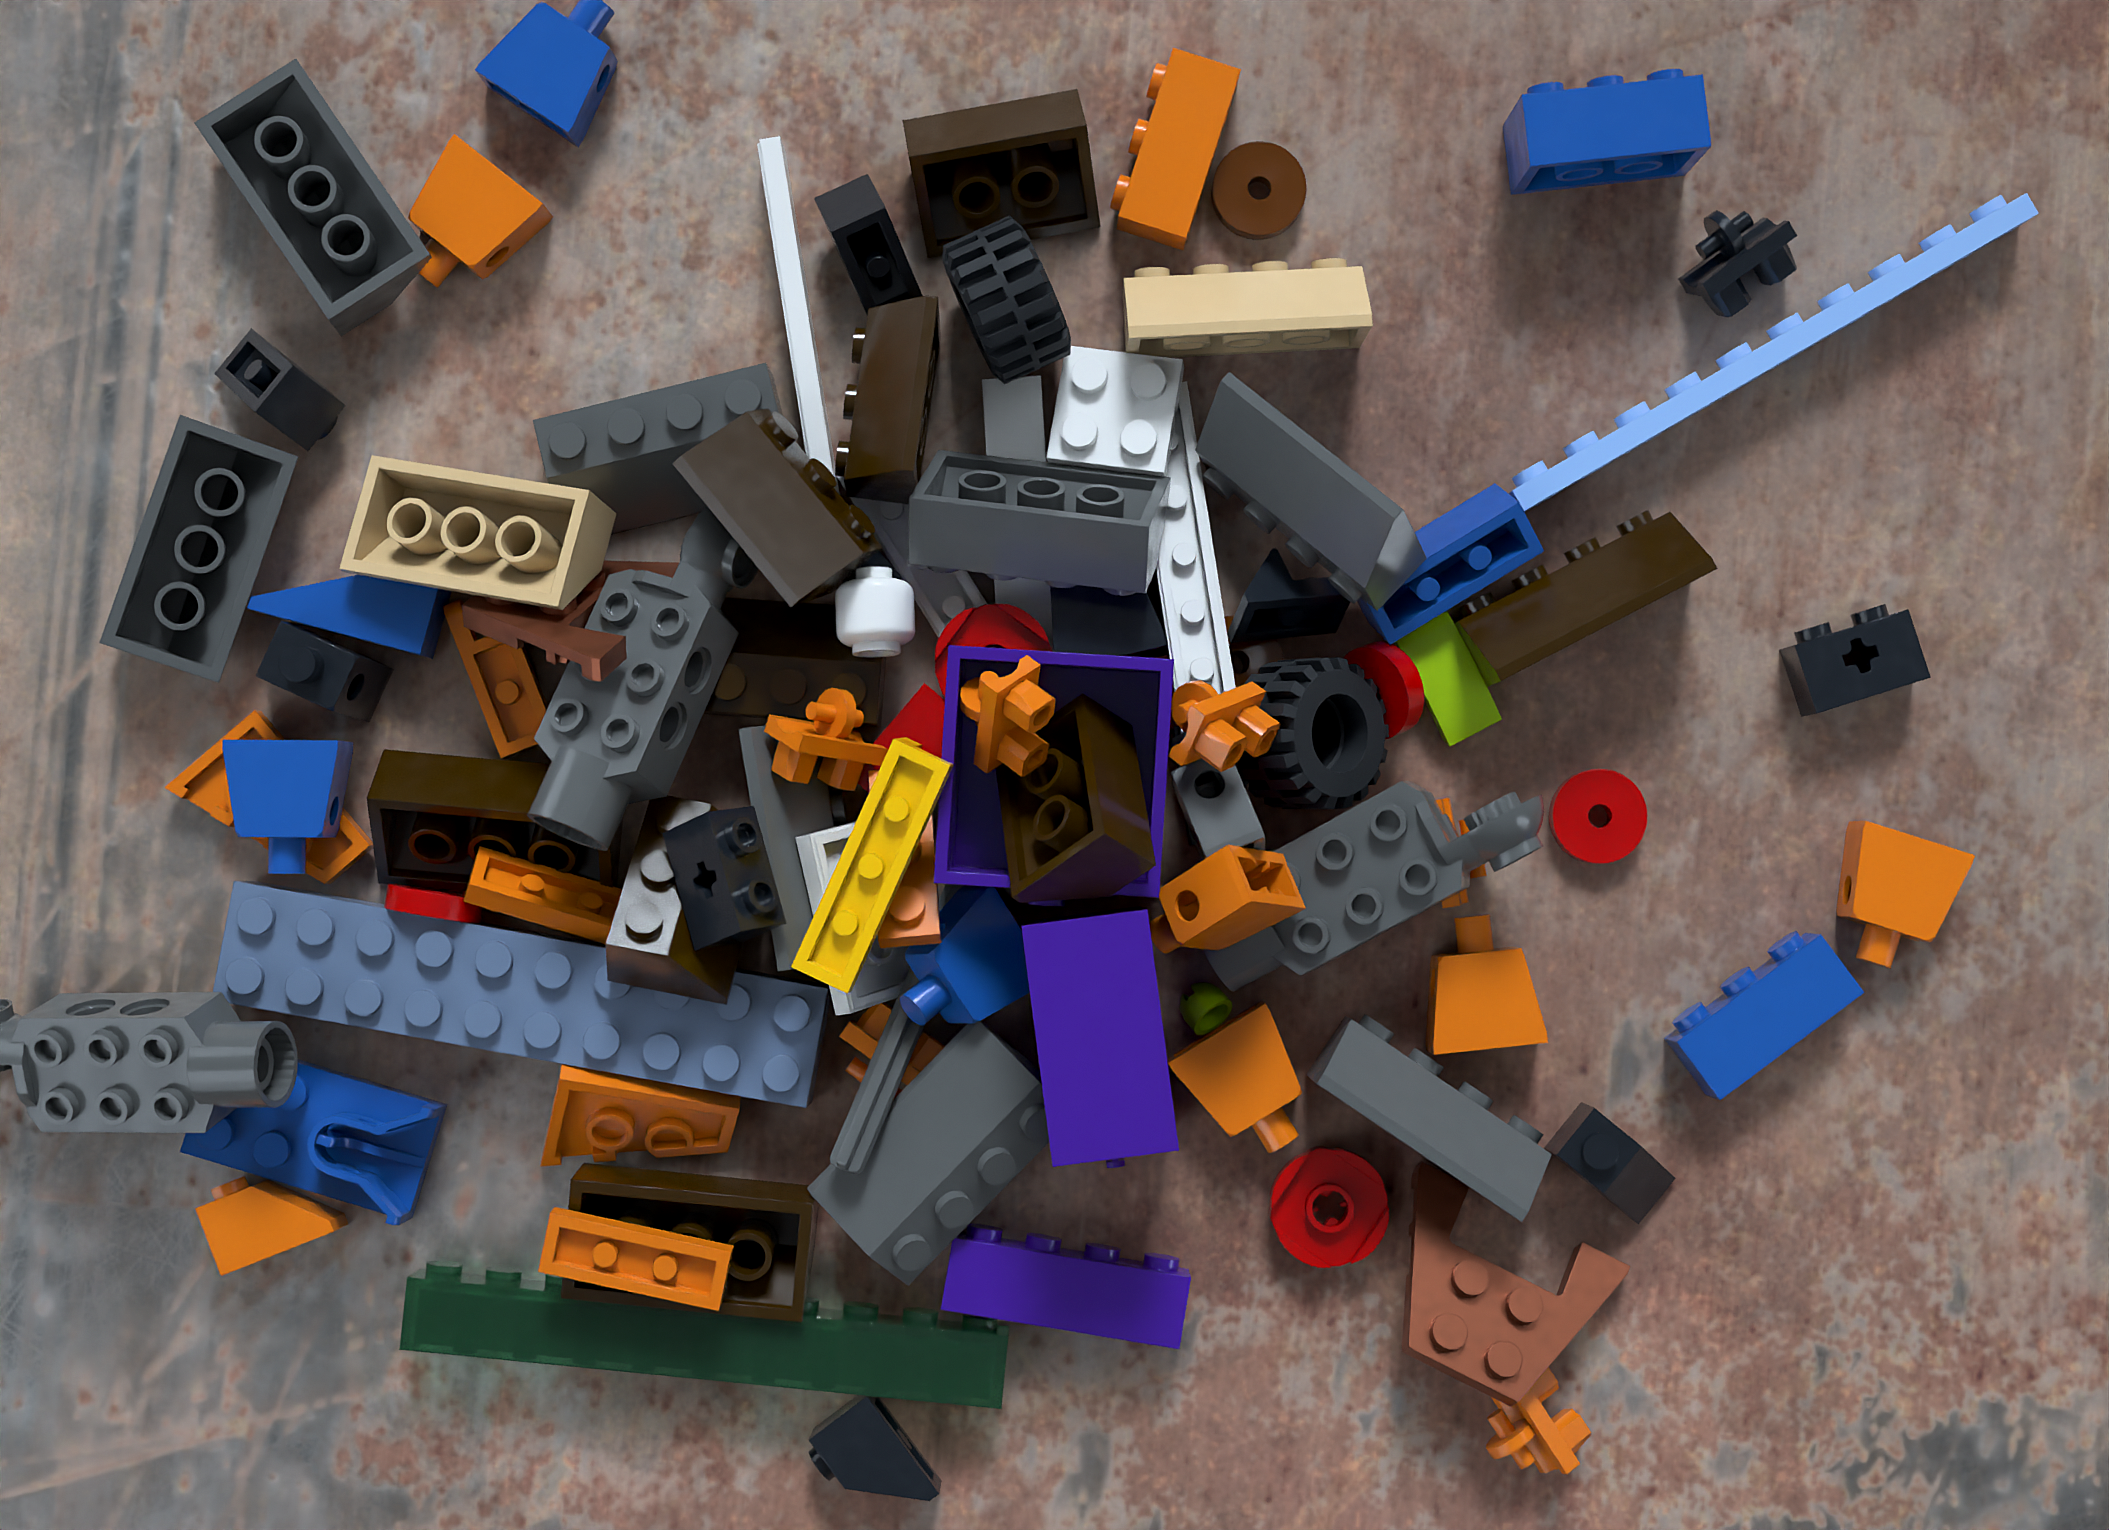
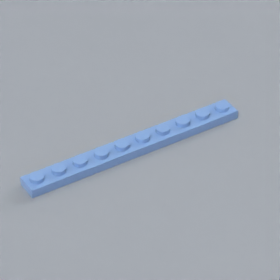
[1508,193,2039,512]

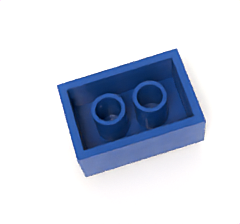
[1503,69,1712,195]

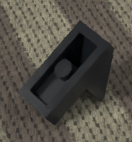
[1227,548,1350,643]

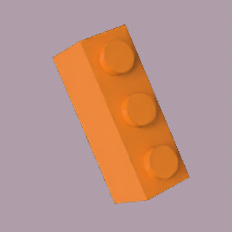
[1110,48,1241,251]

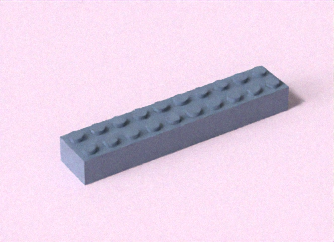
[213,881,831,1108]

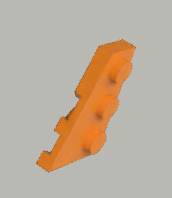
[164,710,373,884]
[540,1064,740,1167]

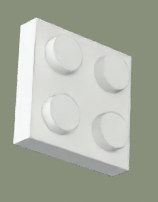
[1046,346,1184,477]

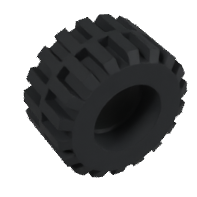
[943,216,1071,384]
[1237,657,1389,809]

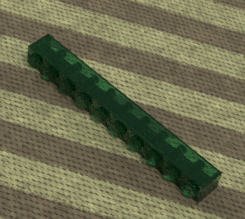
[399,1261,1010,1409]

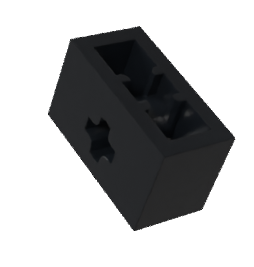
[1780,604,1931,717]
[662,806,787,951]

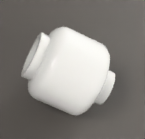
[835,567,915,657]

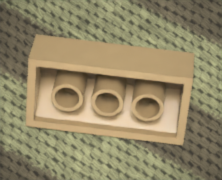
[1122,258,1373,358]
[339,455,616,610]

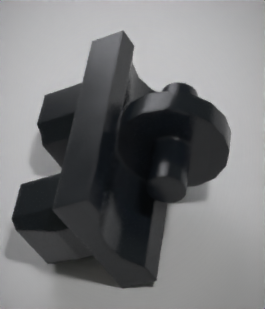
[1678,210,1797,318]

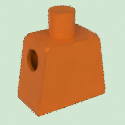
[408,134,553,288]
[1836,821,1975,969]
[1149,844,1306,954]
[1426,914,1548,1055]
[1167,1001,1302,1153]

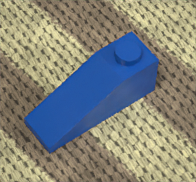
[247,575,452,659]

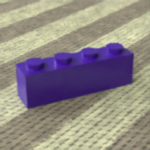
[941,1223,1191,1349]

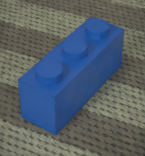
[1357,483,1544,645]
[1664,931,1865,1100]

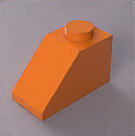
[195,1176,348,1276]

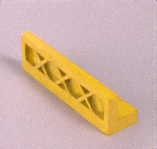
[791,737,954,994]

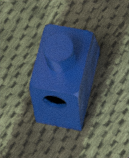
[475,0,618,147]
[222,740,353,874]
[900,886,1030,1026]

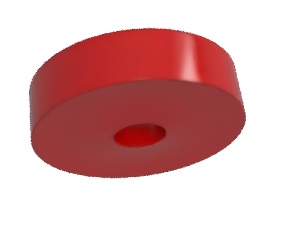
[1343,641,1424,739]
[1548,769,1648,864]
[384,884,483,924]

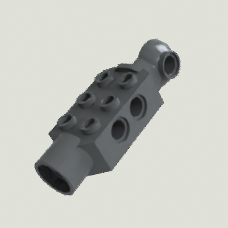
[527,506,759,851]
[1203,781,1544,992]
[0,992,298,1133]

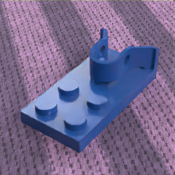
[180,1059,448,1225]

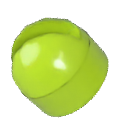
[1179,982,1232,1035]

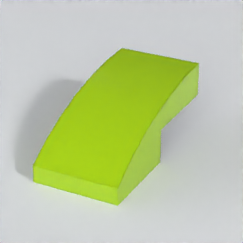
[1394,611,1502,747]

